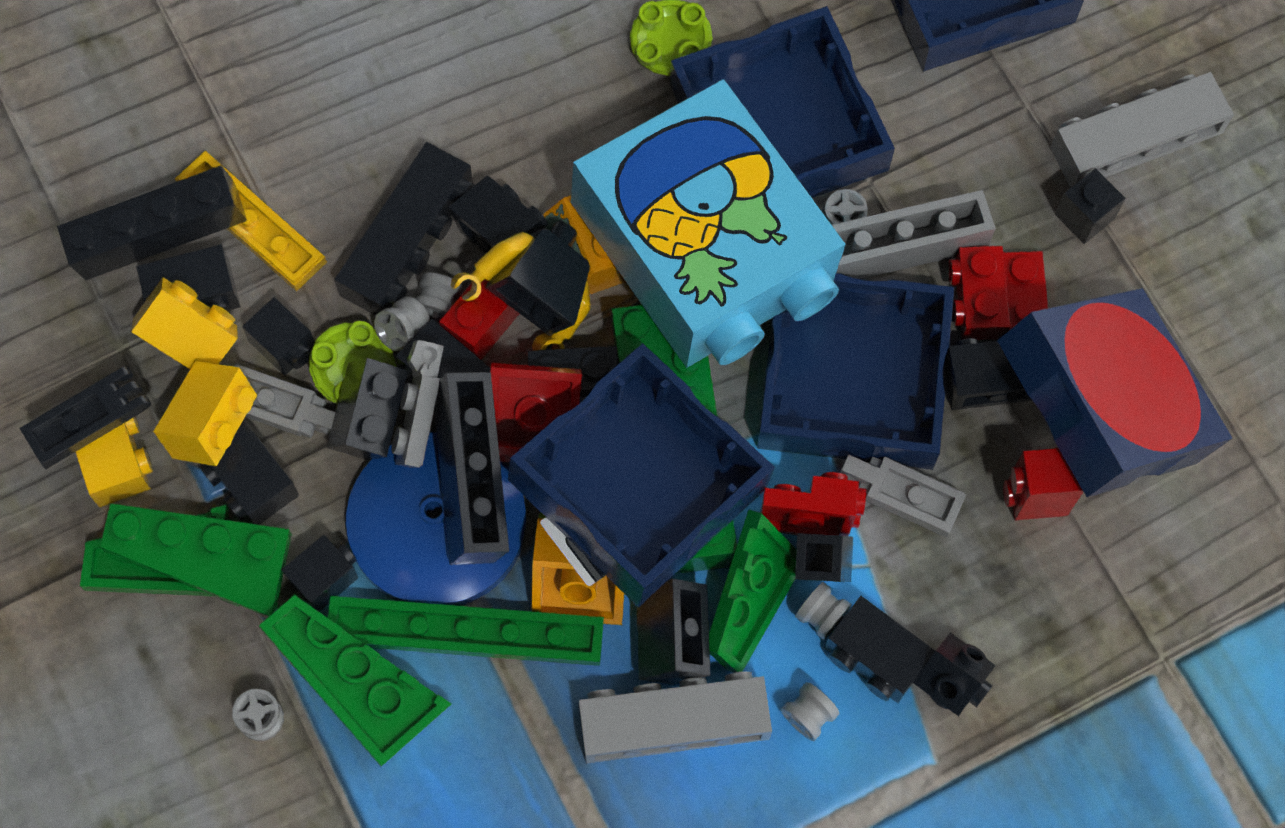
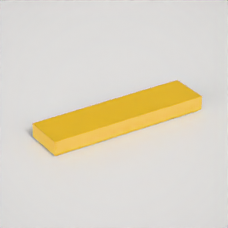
[175,151,327,292]

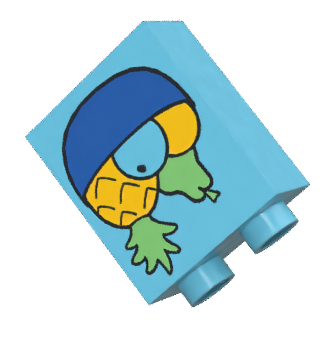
[571,79,846,368]

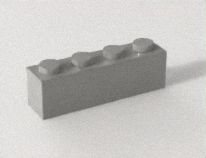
[1050,72,1234,188]
[832,190,996,279]
[579,672,772,764]

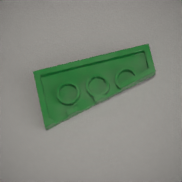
[100,503,292,619]
[259,595,452,767]

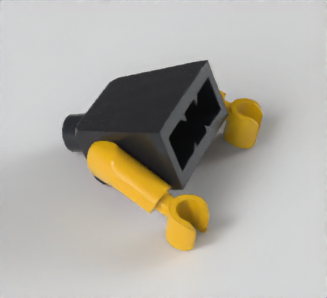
[450,222,591,351]

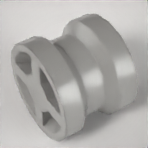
[823,189,868,225]
[414,273,463,323]
[374,297,430,351]
[795,582,852,640]
[781,682,840,741]
[232,689,284,741]

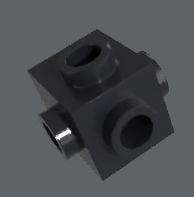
[913,632,996,717]

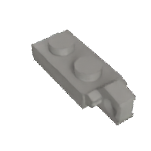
[392,340,444,468]
[233,364,336,438]
[840,455,966,538]

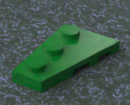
[80,505,229,597]
[709,510,797,673]

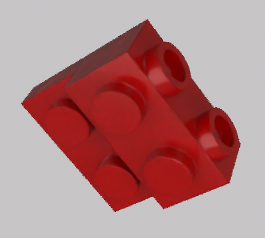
[948,246,1048,340]
[490,363,582,462]
[760,472,866,536]

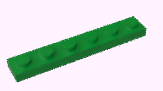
[328,596,604,666]

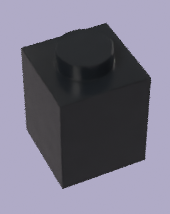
[1055,168,1126,244]
[242,297,315,376]
[795,533,853,582]
[282,534,358,612]

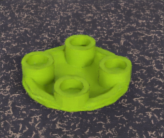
[630,0,713,76]
[309,321,397,405]

